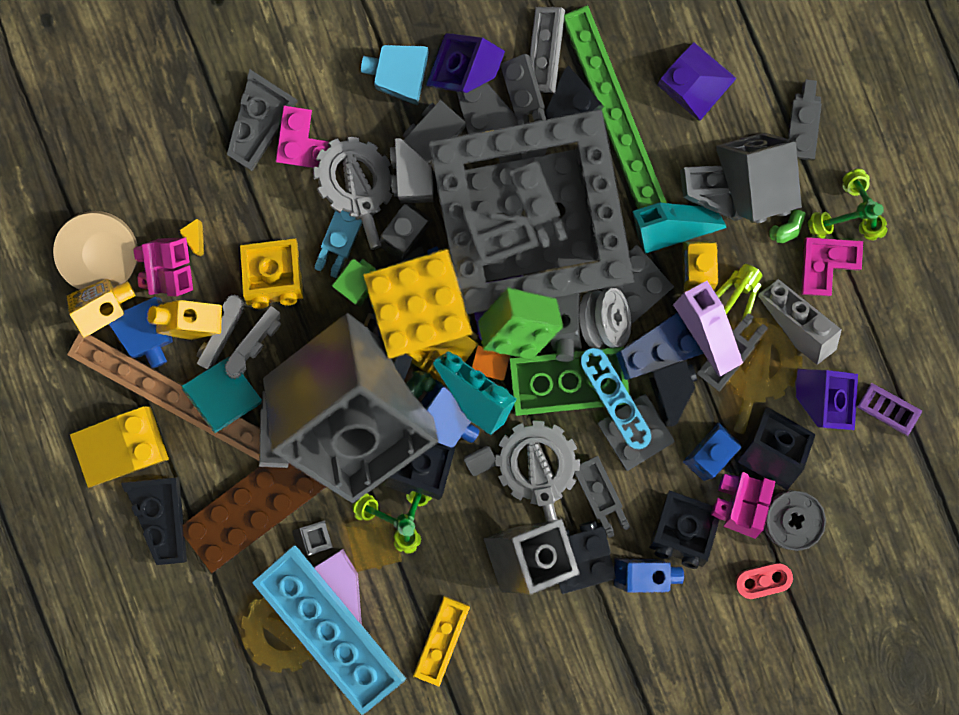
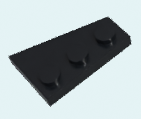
[121,477,187,565]

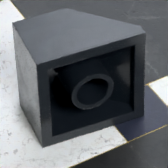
[647,361,697,427]
[738,406,816,490]

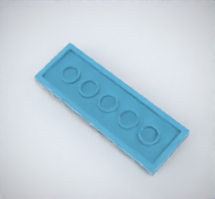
[252,546,406,715]

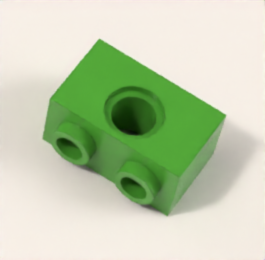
[332,259,377,307]

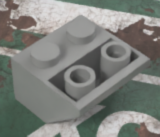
[390,139,434,204]

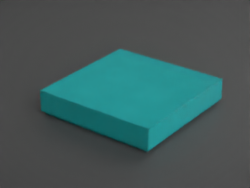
[182,356,262,434]

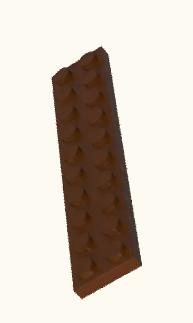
[183,366,429,573]

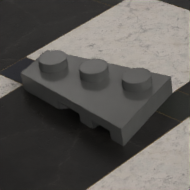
[227,69,298,171]

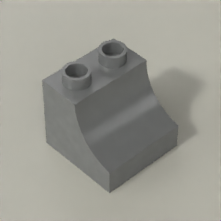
[263,313,439,503]

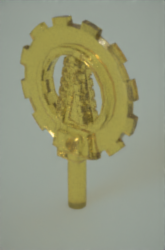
[726,318,803,434]
[241,598,315,673]

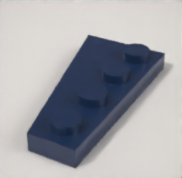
[616,312,704,380]

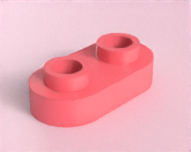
[735,563,793,599]

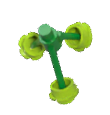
[808,169,887,241]
[352,491,432,554]

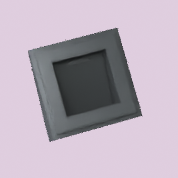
[464,446,496,476]
[292,520,333,556]

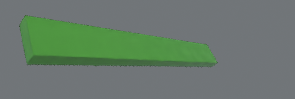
[564,5,667,209]

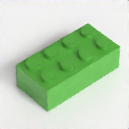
[509,347,629,416]

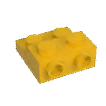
[240,238,303,309]

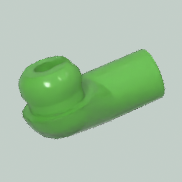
[769,209,806,243]

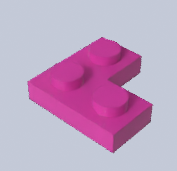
[275,106,330,168]
[801,238,863,296]

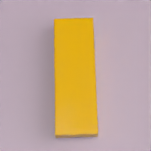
[413,596,470,686]

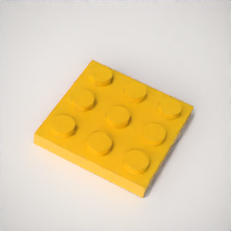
[364,250,473,358]

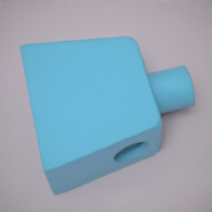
[361,45,429,105]

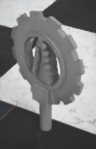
[313,137,394,250]
[495,420,580,521]

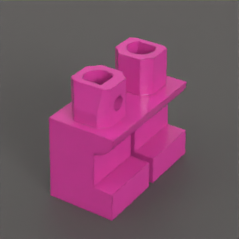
[133,237,193,297]
[711,472,776,539]

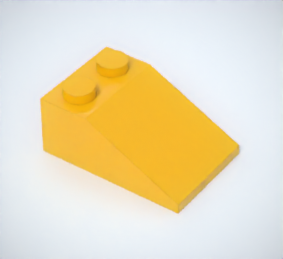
[70,407,169,488]

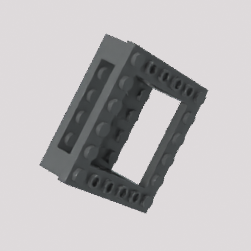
[429,110,634,314]

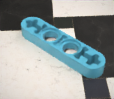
[580,348,651,449]

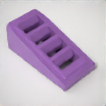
[857,383,922,436]

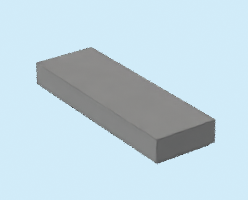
[530,7,565,93]

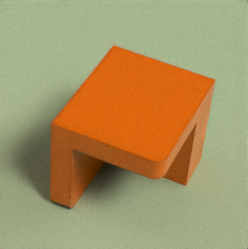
[472,345,510,381]

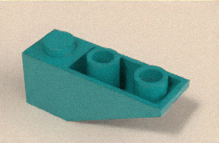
[633,203,726,254]
[433,351,517,435]

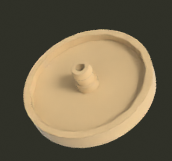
[53,211,138,290]

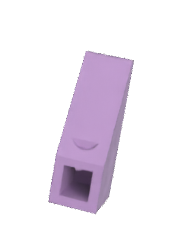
[673,281,743,377]
[314,549,362,625]

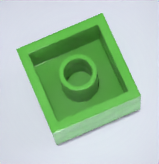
[478,288,563,359]

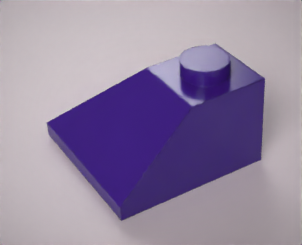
[427,33,505,93]
[657,43,736,121]
[795,369,858,430]

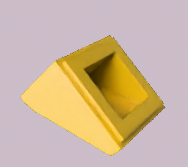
[180,219,204,256]

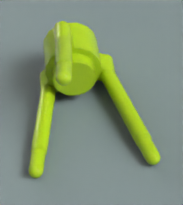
[715,264,762,320]

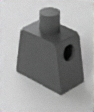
[380,203,433,262]
[550,293,582,362]

